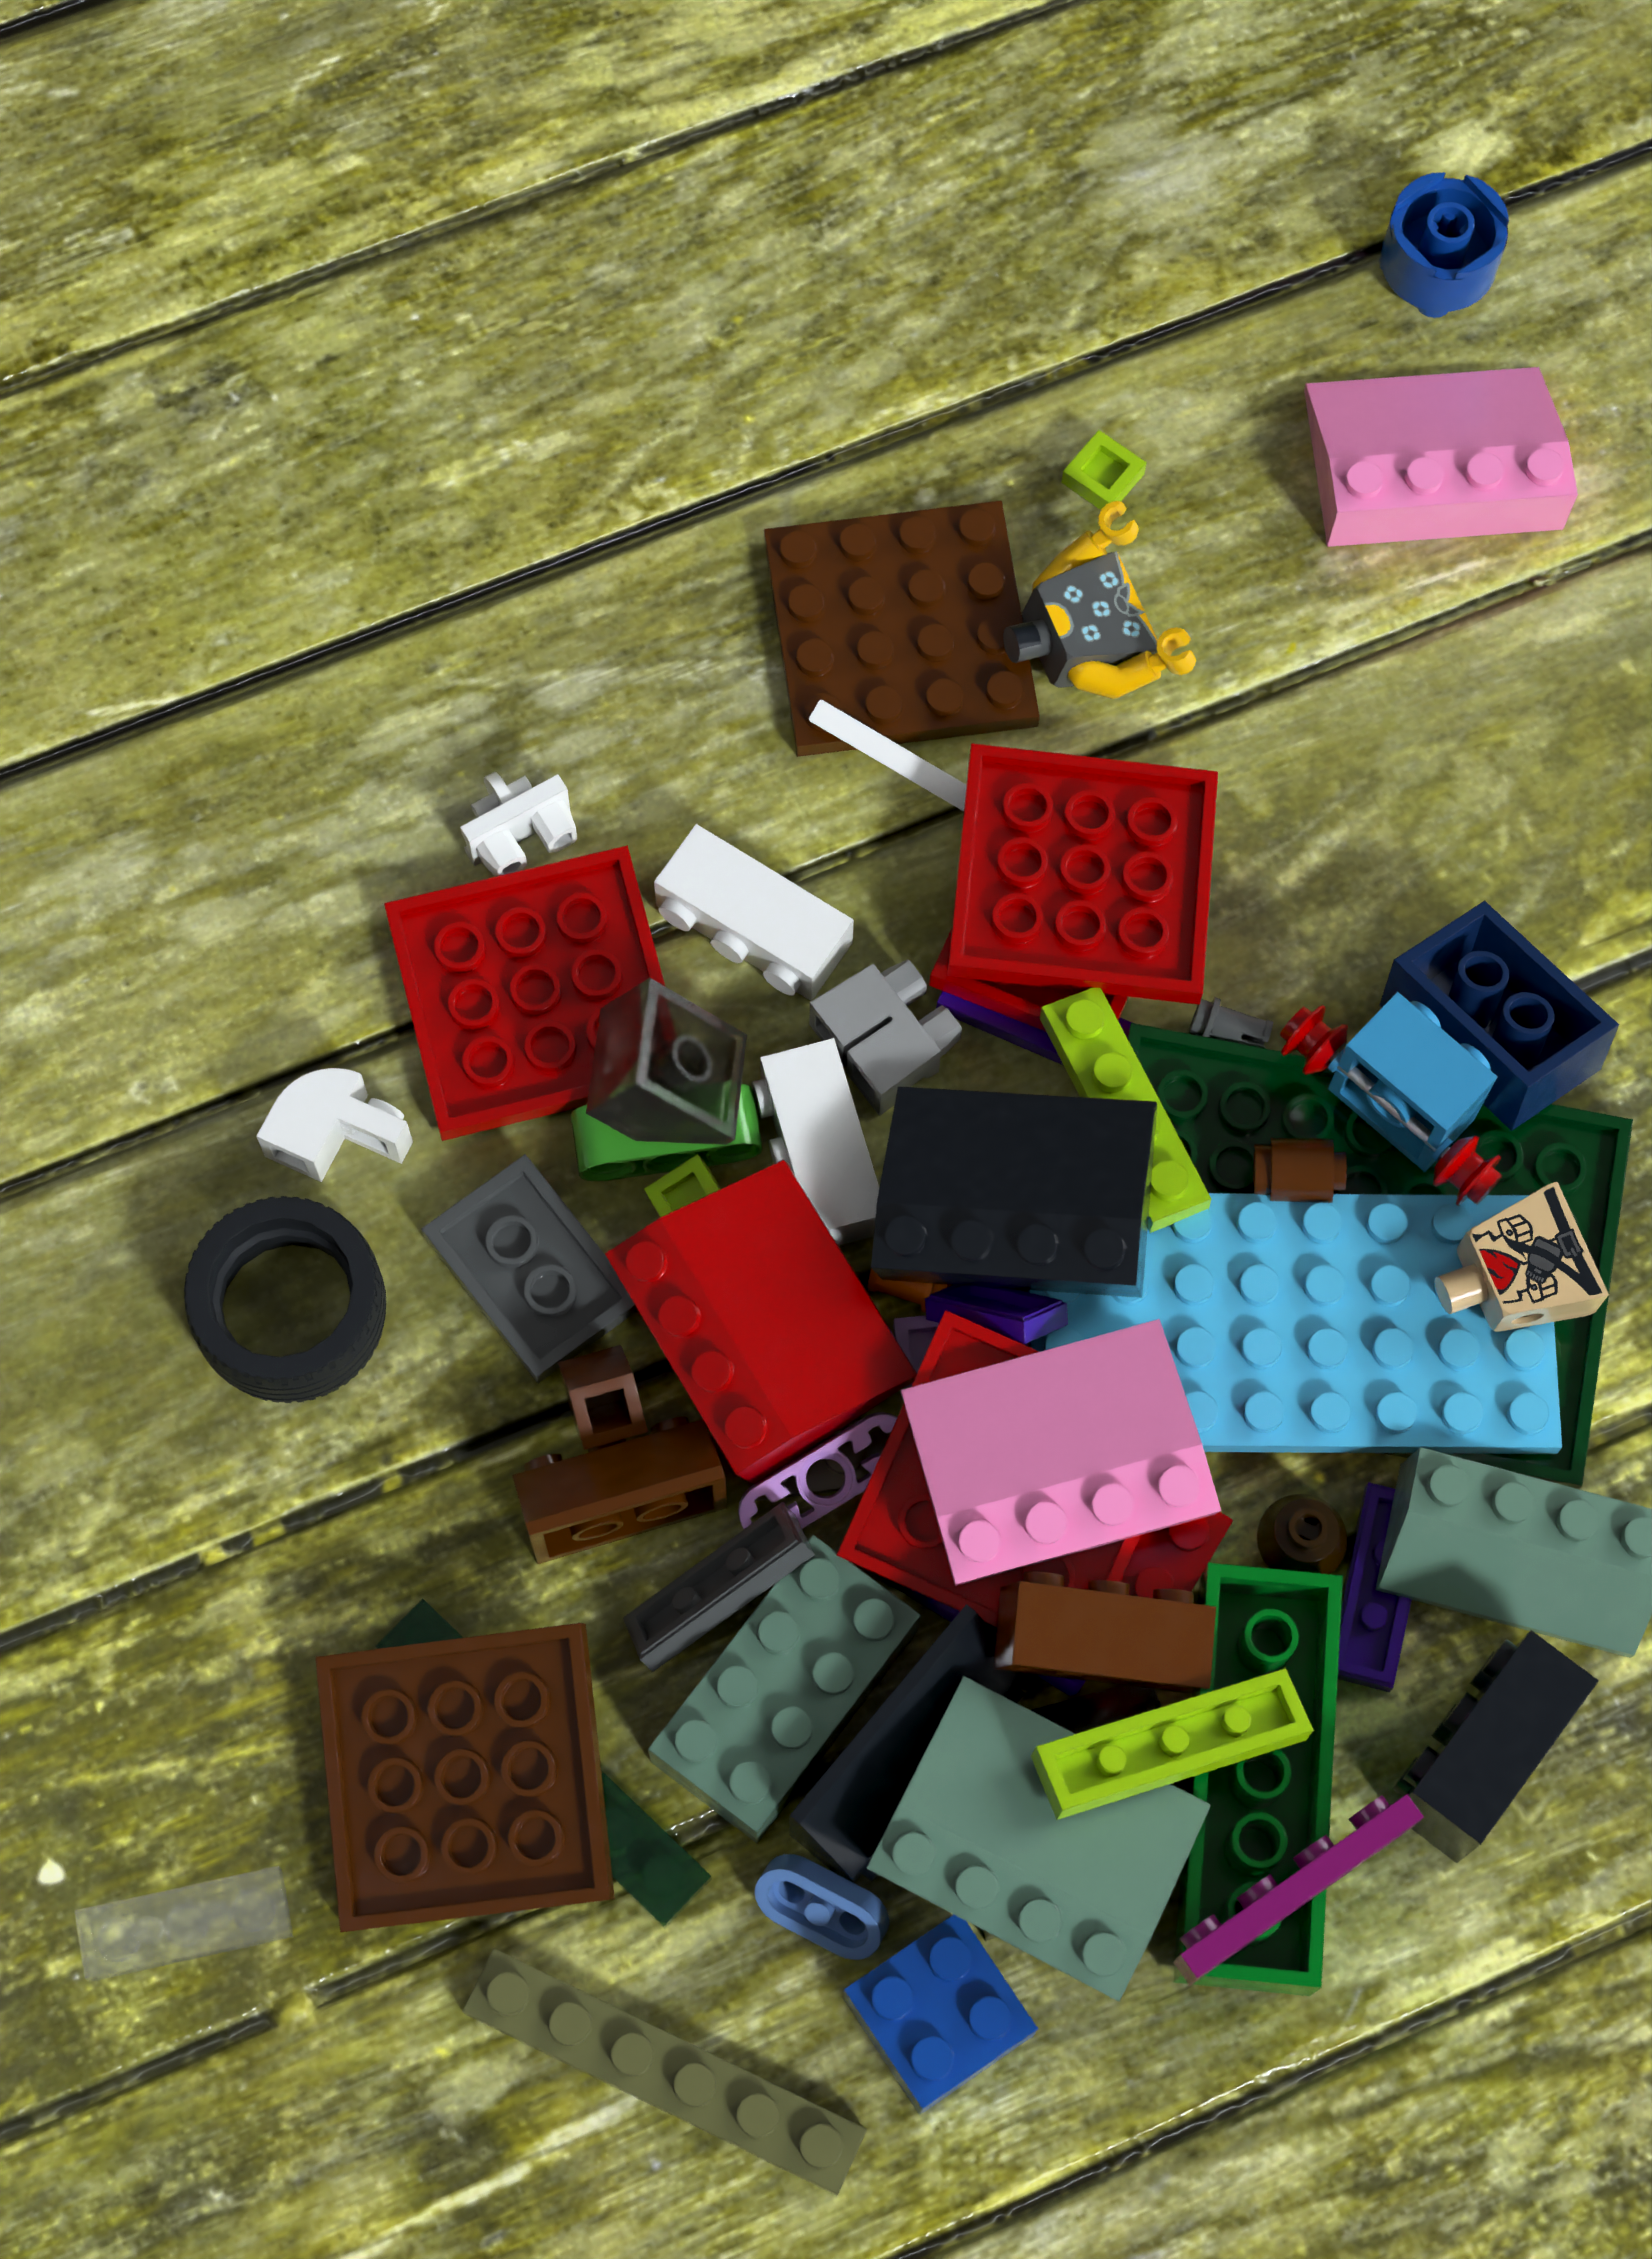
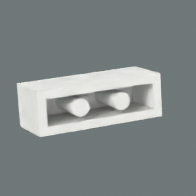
[654,824,854,1001]
[752,1038,879,1246]

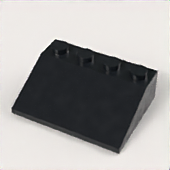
[871,1086,1157,1298]

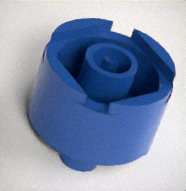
[1379,172,1509,318]

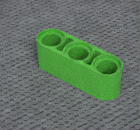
[571,1083,763,1181]

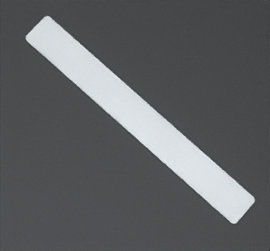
[809,700,966,811]

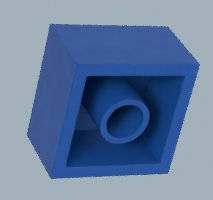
[843,1914,1038,2115]

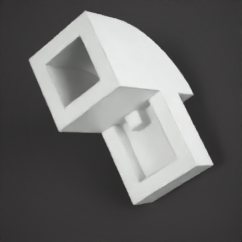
[256,1068,413,1182]

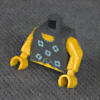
[1003,501,1196,699]

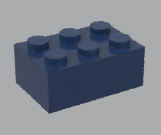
[1380,901,1619,1131]

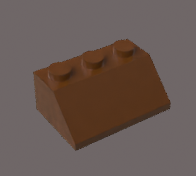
[512,1417,727,1564]

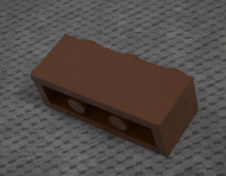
[993,1572,1216,1693]

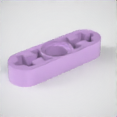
[738,1412,898,1529]

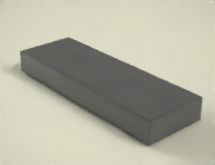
[623,1502,815,1672]

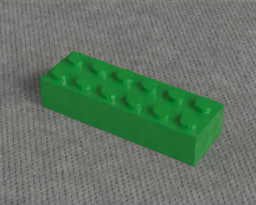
[1173,1563,1343,1996]

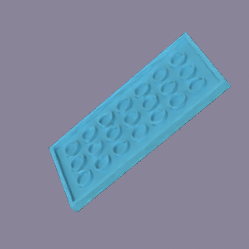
[1028,1193,1562,1454]

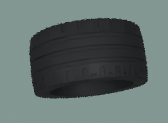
[184,1196,386,1403]

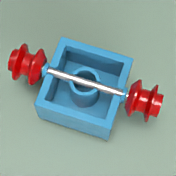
[1280,992,1503,1206]

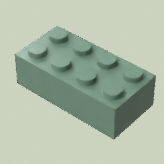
[648,1535,921,1844]

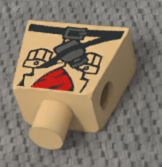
[1435,1182,1609,1332]

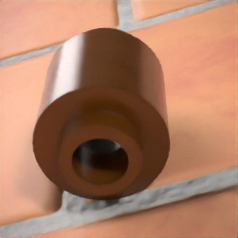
[1253,1138,1347,1203]

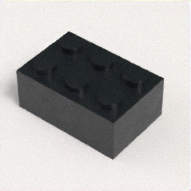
[1393,1630,1599,1863]

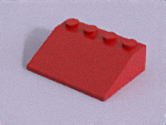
[605,1160,917,1484]

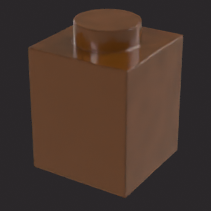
[558,1345,648,1450]

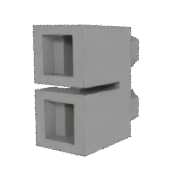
[809,959,962,1116]

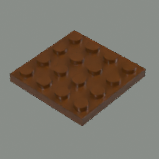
[764,500,1040,757]
[315,1623,615,1932]

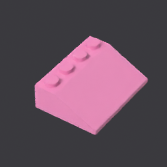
[1304,367,1578,547]
[901,1319,1221,1586]

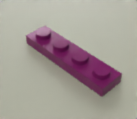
[1173,1794,1424,1986]

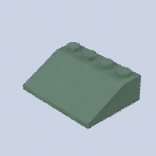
[867,1676,1211,2002]

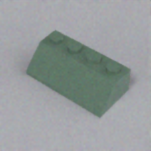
[1375,1447,1652,1658]

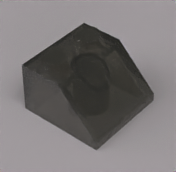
[586,978,747,1145]

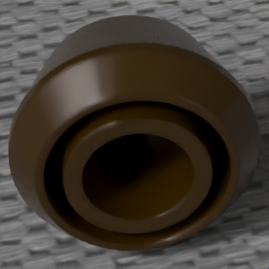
[1257,1494,1347,1574]

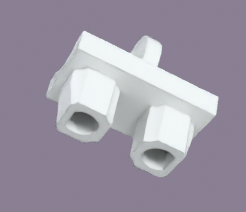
[460,772,577,877]

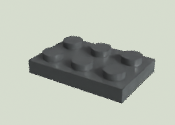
[421,1154,638,1384]

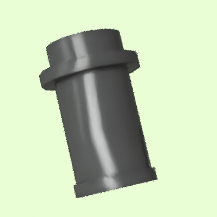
[1188,997,1273,1048]

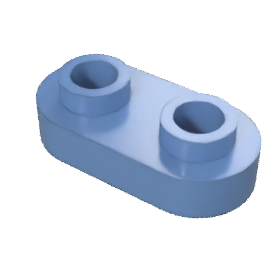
[755,1854,889,1960]

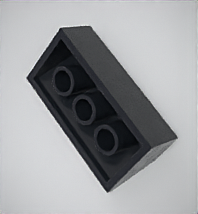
[789,1604,1026,1883]

